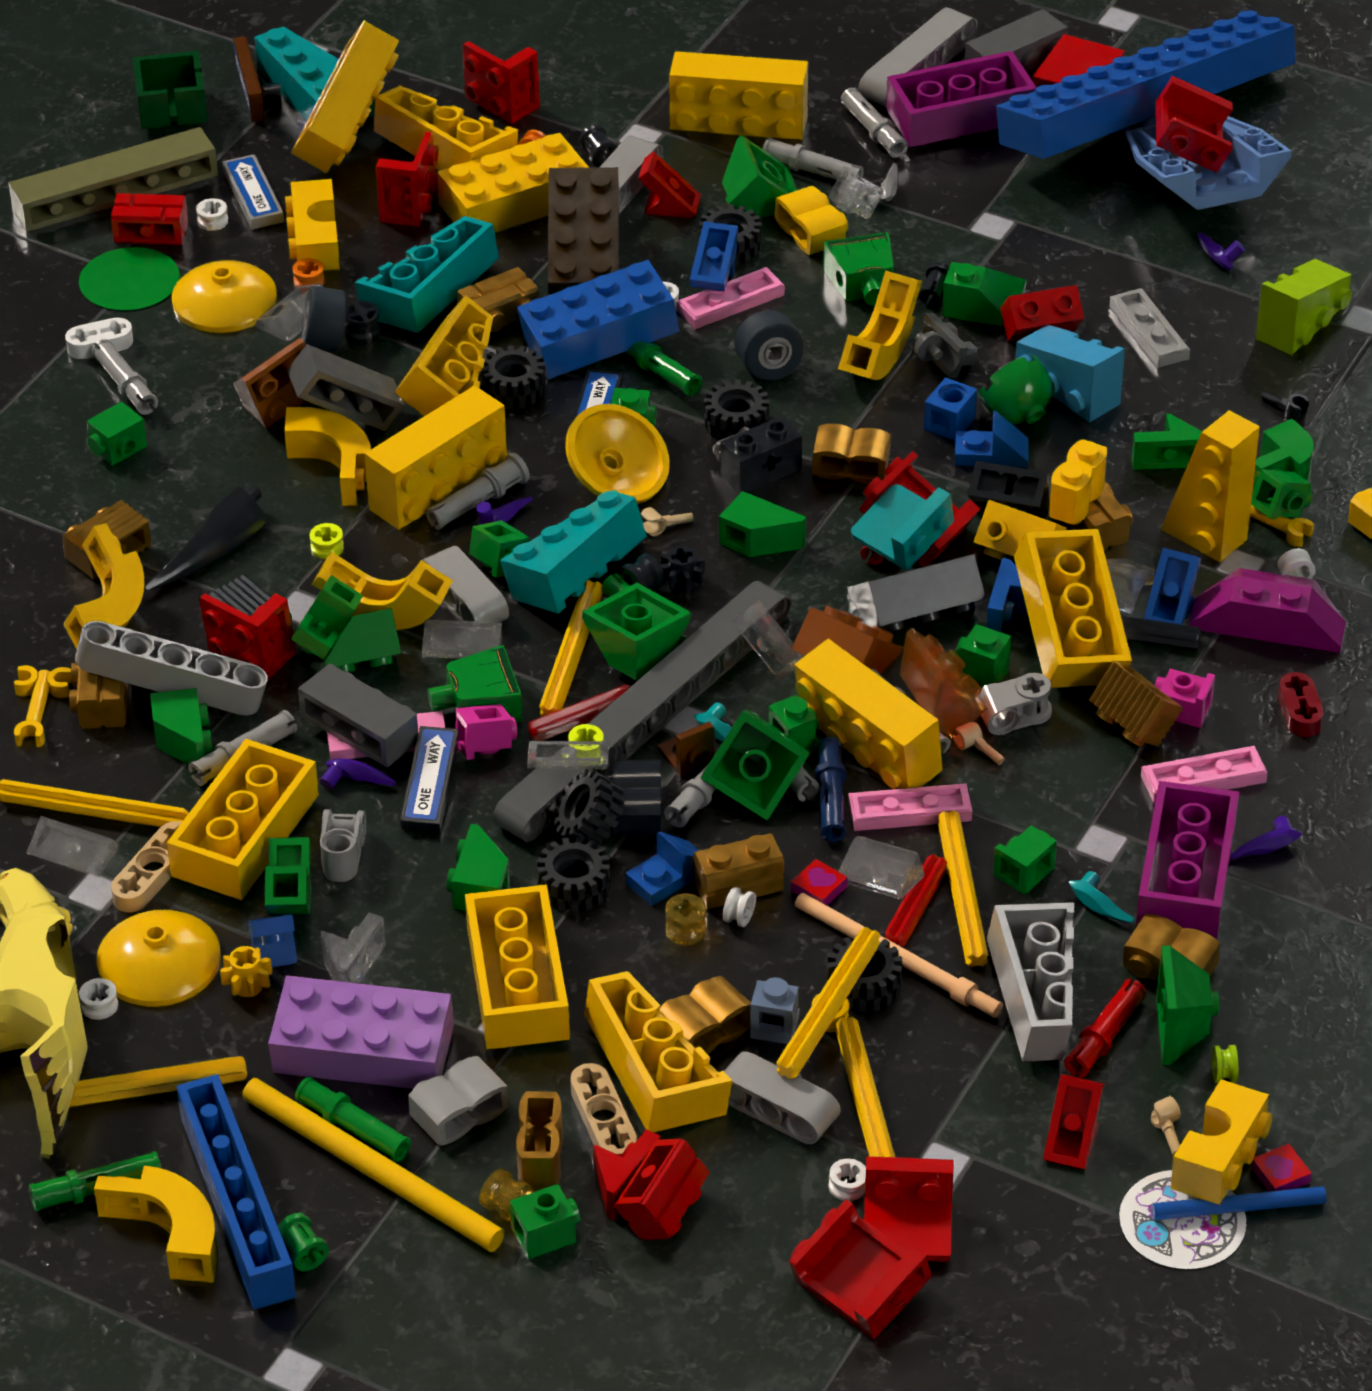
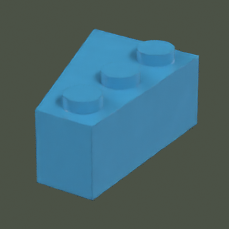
[1016,325,1125,422]

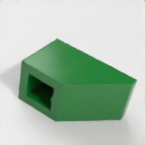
[719,491,806,557]
[320,608,401,673]
[150,688,213,765]
[446,824,510,911]

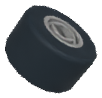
[301,286,346,353]
[734,310,804,381]

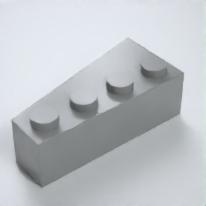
[987,903,1074,1061]

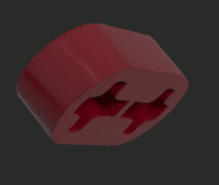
[1278,672,1323,737]

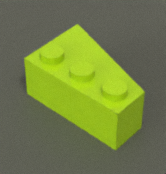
[1256,259,1352,355]

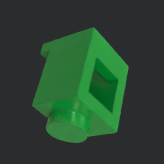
[1251,469,1312,519]
[469,520,530,578]
[769,695,819,754]
[993,825,1057,895]

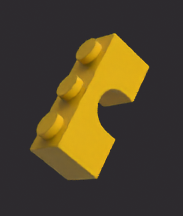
[285,179,340,271]
[1171,1080,1273,1205]

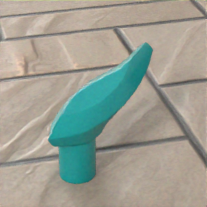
[694,703,732,742]
[1069,871,1135,924]

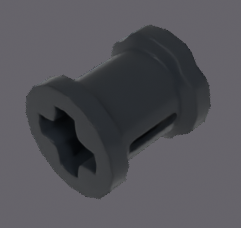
[578,124,617,167]

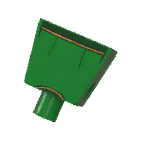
[823,232,894,306]
[427,645,523,723]

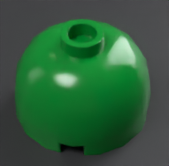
[978,355,1053,424]

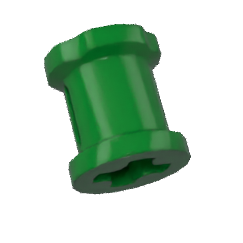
[277,1212,329,1272]

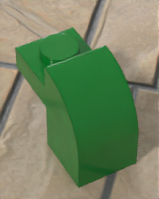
[1253,419,1314,491]
[291,575,363,660]
[265,837,312,915]

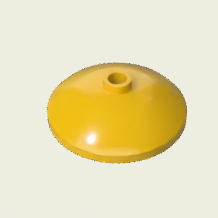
[172,260,277,333]
[565,404,670,504]
[97,910,221,1007]

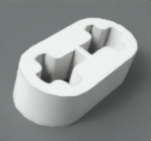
[65,318,133,359]

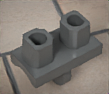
[914,313,978,378]

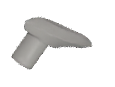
[864,163,898,205]

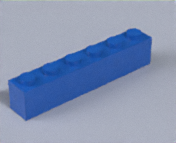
[177,1074,296,1310]

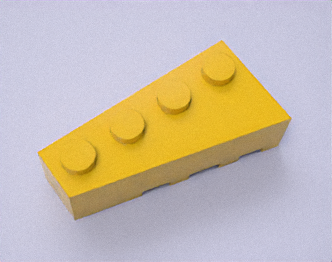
[374,86,518,171]
[394,295,493,416]
[1161,410,1260,562]
[584,971,732,1132]

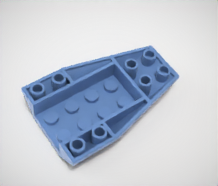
[1122,116,1291,210]

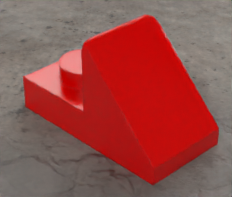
[639,151,701,219]
[1043,1074,1105,1169]
[593,1129,661,1221]

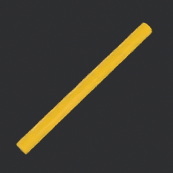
[242,1078,505,1252]

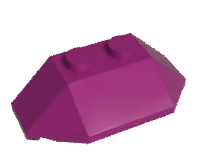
[1189,568,1346,653]

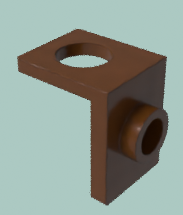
[658,722,715,778]

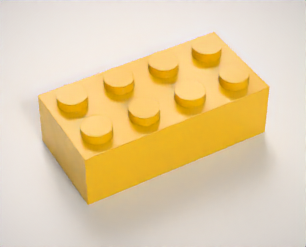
[291,21,399,173]
[669,51,808,140]
[437,133,589,233]
[365,385,507,530]
[1014,529,1132,688]
[794,638,943,789]
[167,738,319,900]
[465,885,570,1050]

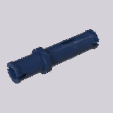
[815,737,847,842]

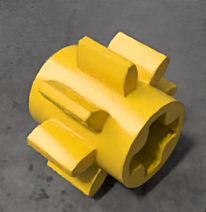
[220,946,272,997]

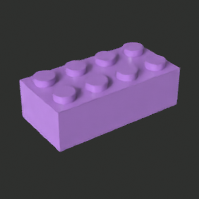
[268,975,454,1089]

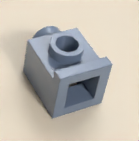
[750,977,800,1044]

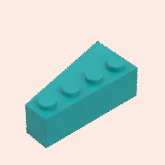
[254,26,375,121]
[355,216,499,333]
[500,491,647,614]

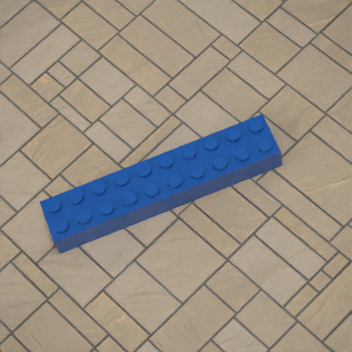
[996,10,1296,159]

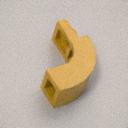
[838,271,922,380]
[284,407,371,506]
[63,523,144,650]
[312,552,453,630]
[94,1166,218,1283]

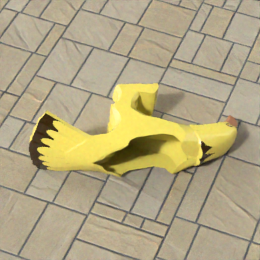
[0,868,88,1159]

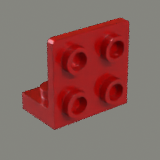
[462,41,540,124]
[376,132,439,227]
[199,593,296,681]
[864,1156,954,1262]

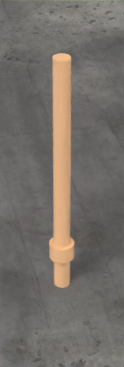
[795,893,1003,1018]

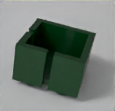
[133,51,208,129]

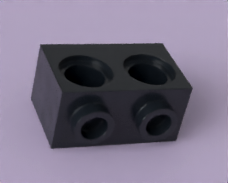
[968,461,1051,520]

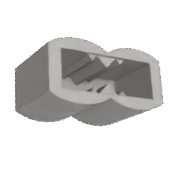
[408,1056,509,1146]

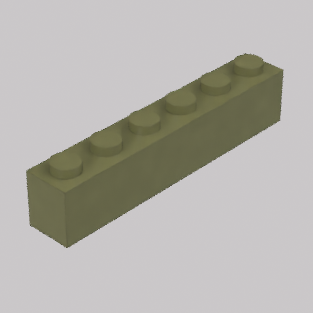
[9,127,218,232]

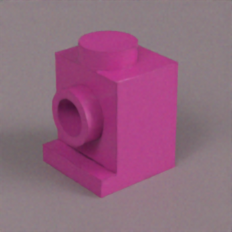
[1155,669,1215,728]
[456,704,517,760]

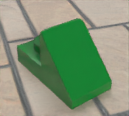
[1131,414,1202,470]

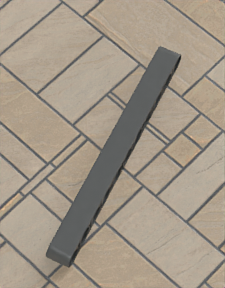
[493,581,791,843]

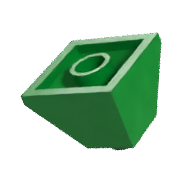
[722,135,798,217]
[942,262,1027,327]
[582,583,691,680]
[700,709,810,821]
[1156,946,1219,1065]

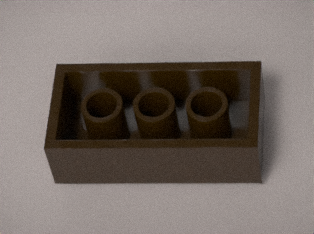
[548,167,619,295]

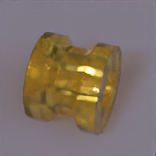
[665,893,706,946]
[479,1168,533,1223]

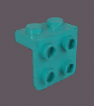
[851,484,954,571]

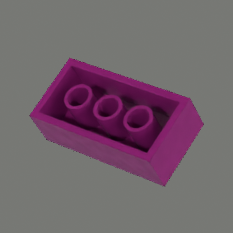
[886,51,1037,147]
[1135,781,1239,939]

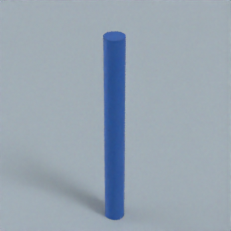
[1151,1186,1326,1221]

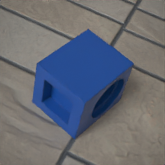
[924,377,977,441]

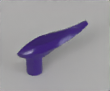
[1197,233,1245,270]
[476,496,533,525]
[319,758,396,790]
[1230,816,1303,861]

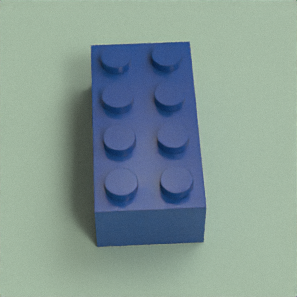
[517,260,680,379]

